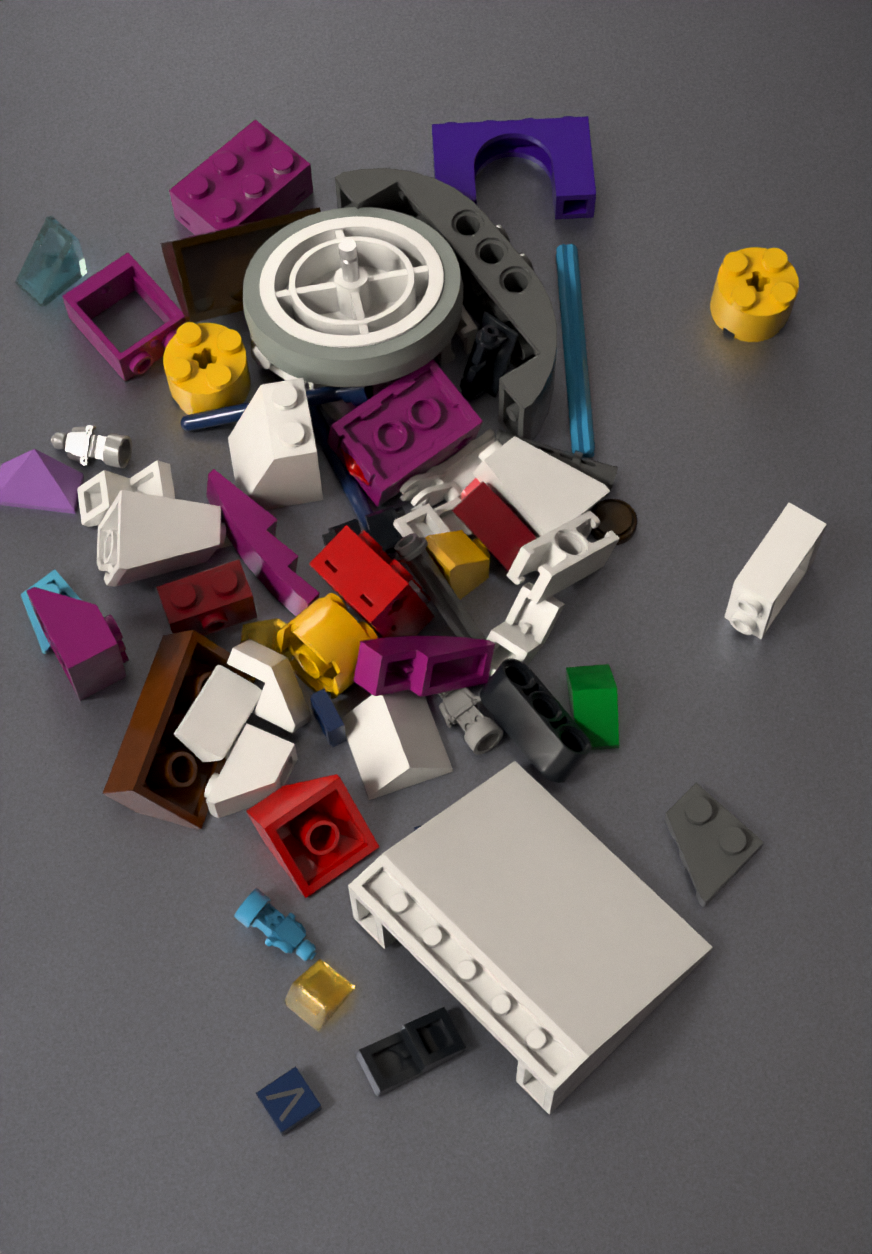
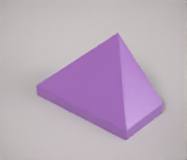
[0,449,84,514]

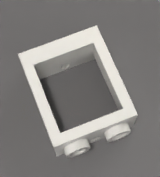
[724,503,827,639]

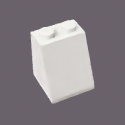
[228,378,323,510]

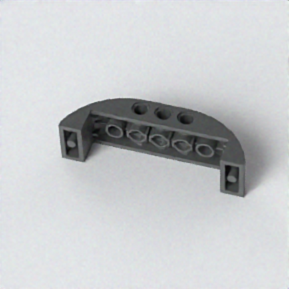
[335,168,557,440]

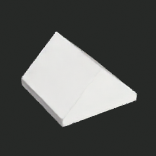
[341,690,453,800]

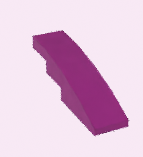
[206,469,320,616]

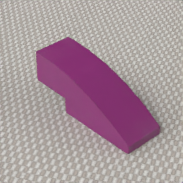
[354,636,495,697]

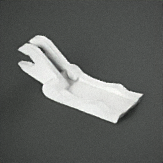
[399,428,495,511]

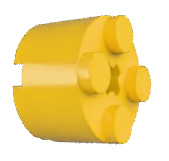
[710,247,799,342]
[163,322,251,415]
[277,593,378,699]

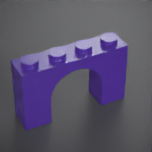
[432,116,596,220]

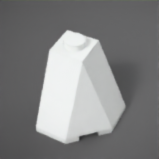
[96,490,226,587]

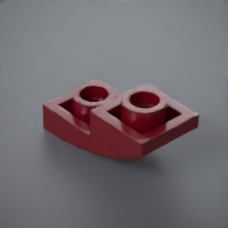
[451,481,537,572]

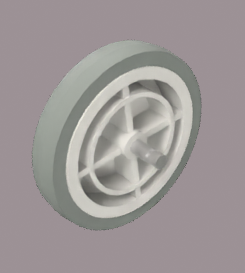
[243,207,463,387]

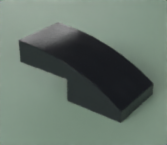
[356,1007,466,1097]

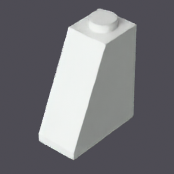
[473,436,610,538]

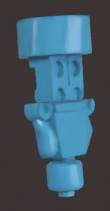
[234,888,317,961]

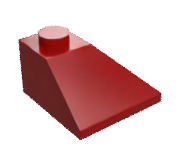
[246,774,379,898]

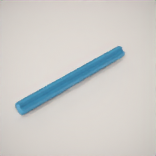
[556,244,595,459]

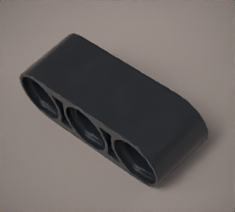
[480,658,592,783]

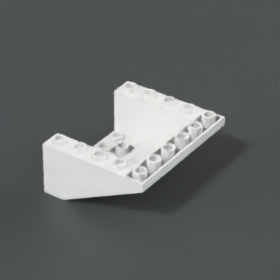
[348,761,713,1115]

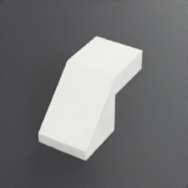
[77,460,175,527]
[486,582,565,676]
[227,639,311,733]

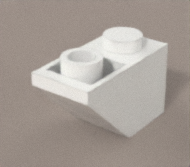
[204,723,298,819]

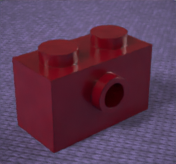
[157,559,257,636]

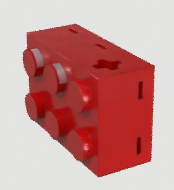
[309,525,435,638]

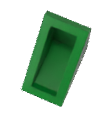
[566,664,619,750]

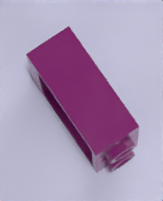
[62,252,187,382]

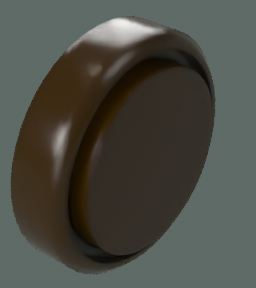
[591,499,637,545]

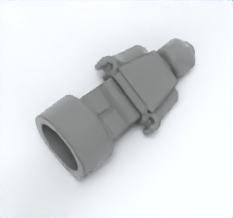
[51,425,132,468]
[438,688,503,755]

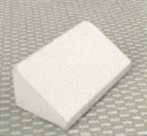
[174,665,262,762]

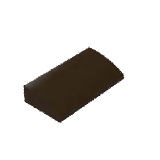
[160,207,321,323]

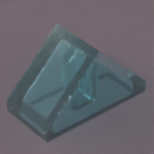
[15,216,88,306]

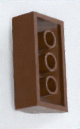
[102,630,256,829]

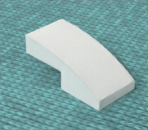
[393,497,475,540]

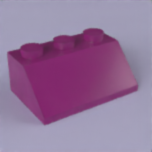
[26,587,129,701]

